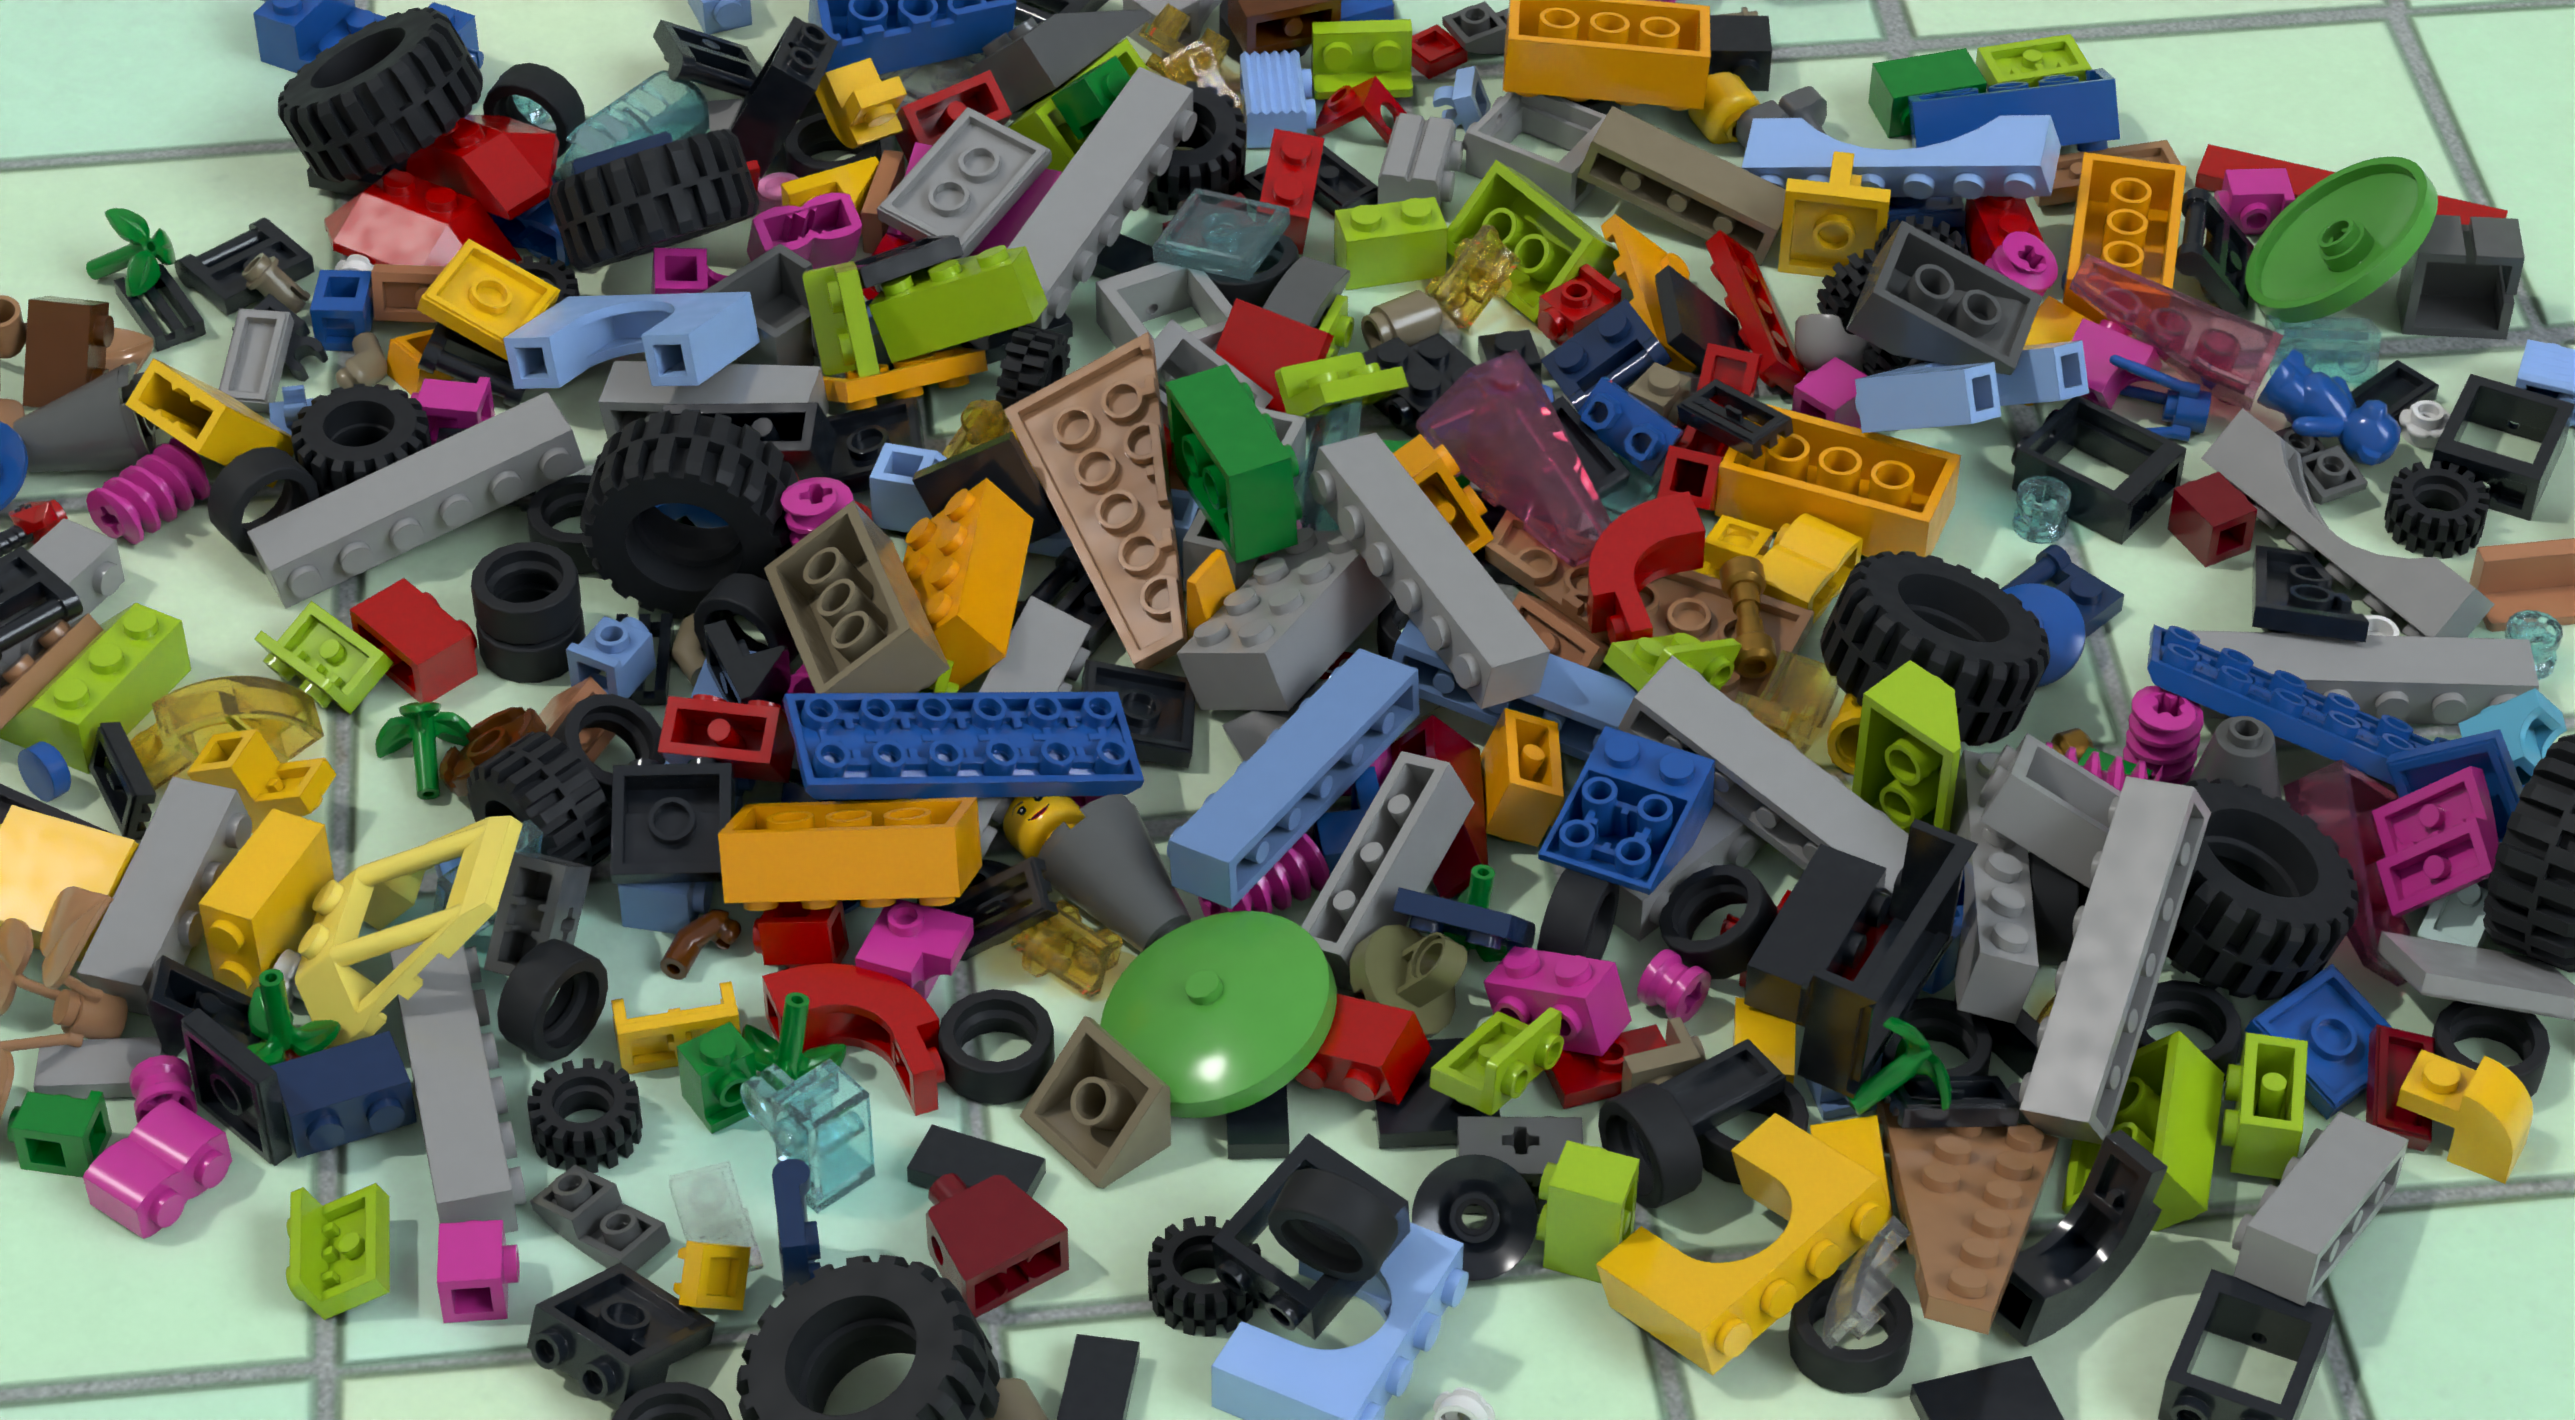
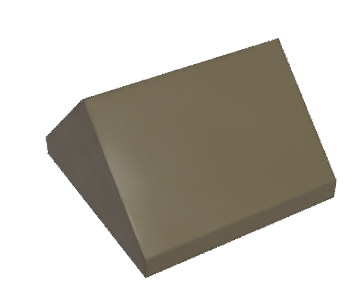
[1020,1016,1171,1188]

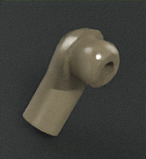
[336,332,388,389]
[671,613,706,687]

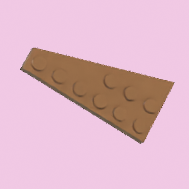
[1004,332,1188,670]
[1485,509,1814,721]
[1876,1100,2059,1335]

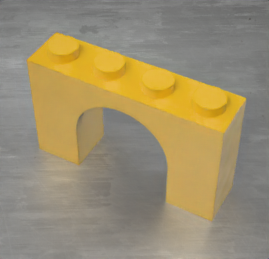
[1596,1113,1892,1376]

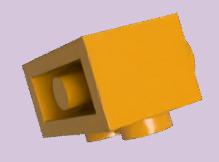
[1393,434,1495,554]
[1480,708,1565,847]

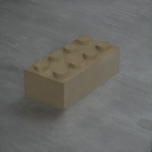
[764,501,950,693]

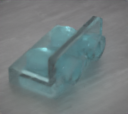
[2264,315,2381,384]

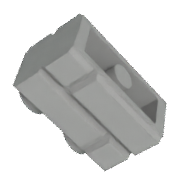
[1378,113,1464,208]

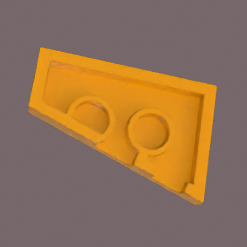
[1601,214,1696,373]
[823,347,988,410]

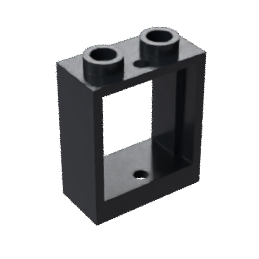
[729,16,838,179]
[2432,374,2575,521]
[2011,396,2186,545]
[1212,1133,1410,1340]
[2158,1269,2335,1420]

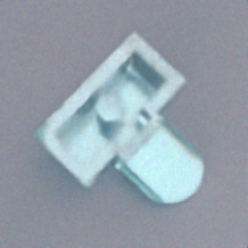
[740,1059,875,1214]

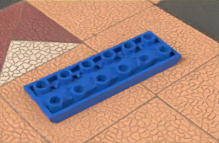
[2147,624,2450,786]
[783,692,1144,800]

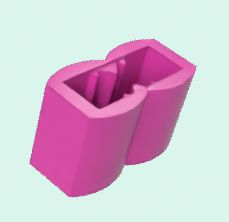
[747,193,862,269]
[83,1099,232,1239]

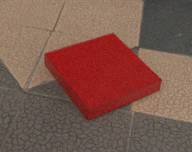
[1215,298,1334,413]

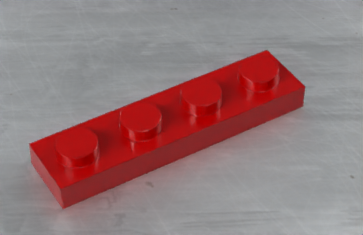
[1705,230,1806,396]

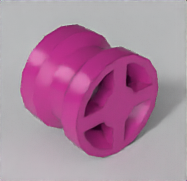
[1637,949,1711,1023]
[129,1055,198,1123]

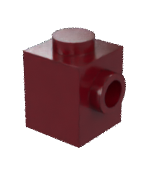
[2167,471,2257,568]

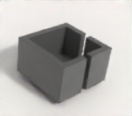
[2396,215,2525,339]
[703,244,820,366]

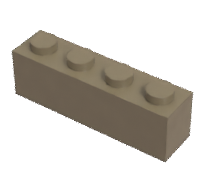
[1577,106,1785,266]

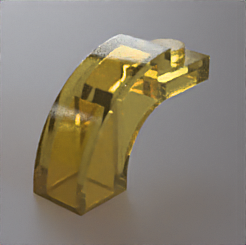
[1735,650,1840,755]
[130,676,324,791]

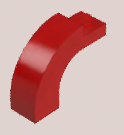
[1657,343,1763,511]
[1587,491,1706,644]
[762,963,945,1116]

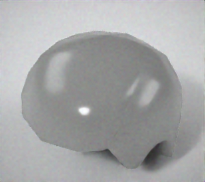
[1795,314,1873,371]

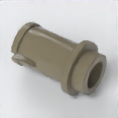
[242,253,310,314]

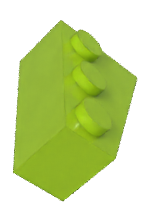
[868,245,1048,363]

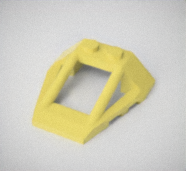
[294,816,523,1050]

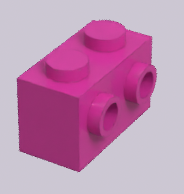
[1483,946,1632,1057]

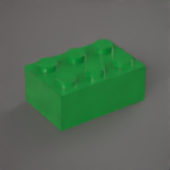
[1165,364,1302,564]

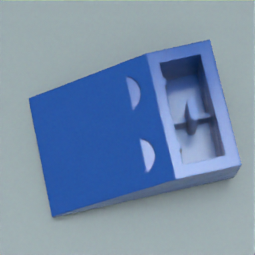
[1538,726,1715,895]

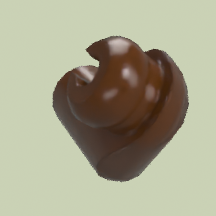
[660,909,742,980]

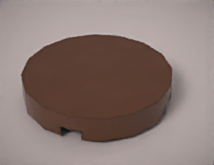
[439,707,546,797]

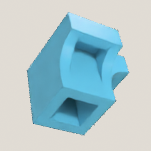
[2458,688,2567,785]

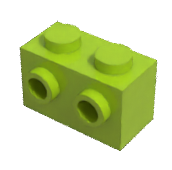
[1334,197,1448,290]
[2221,1032,2308,1179]
[1536,1140,1640,1283]

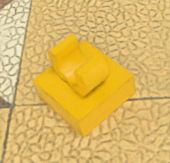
[673,1241,751,1311]

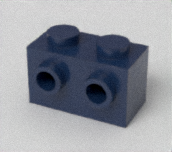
[270,1030,417,1158]

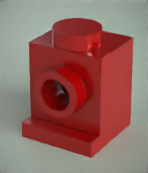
[1538,264,1622,345]
[753,900,849,969]

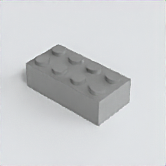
[1176,528,1394,711]

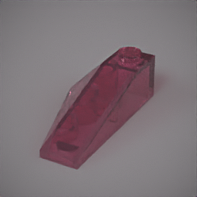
[2069,254,2284,411]
[1416,349,1612,567]
[2283,759,2411,987]

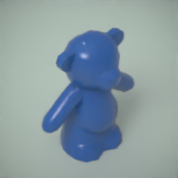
[2257,348,2401,466]

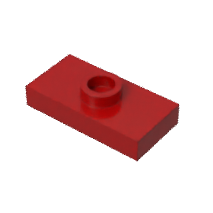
[1544,1024,1667,1109]

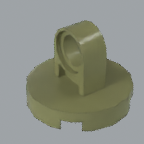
[1349,924,1467,1038]

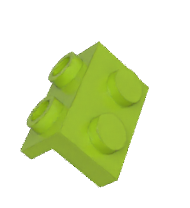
[254,601,394,715]
[1429,1007,1564,1116]
[286,1183,390,1320]

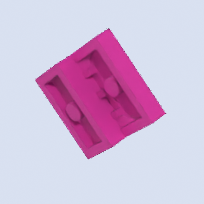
[2372,766,2498,918]

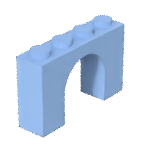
[503,292,760,389]
[1855,340,2089,433]
[1211,1222,1469,1420]

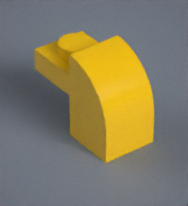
[815,58,907,149]
[187,729,337,833]
[2396,1049,2533,1184]

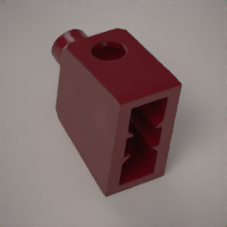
[926,1173,1069,1318]

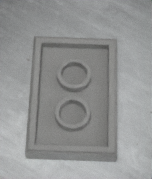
[877,107,1052,259]
[2376,931,2575,1021]

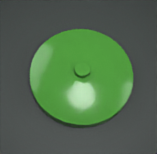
[2245,156,2438,323]
[1100,911,1337,1118]

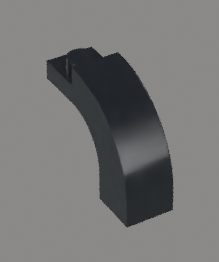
[1994,1130,2168,1347]

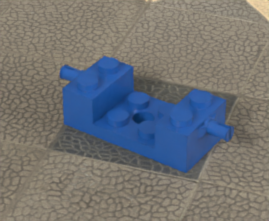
[253,0,484,73]

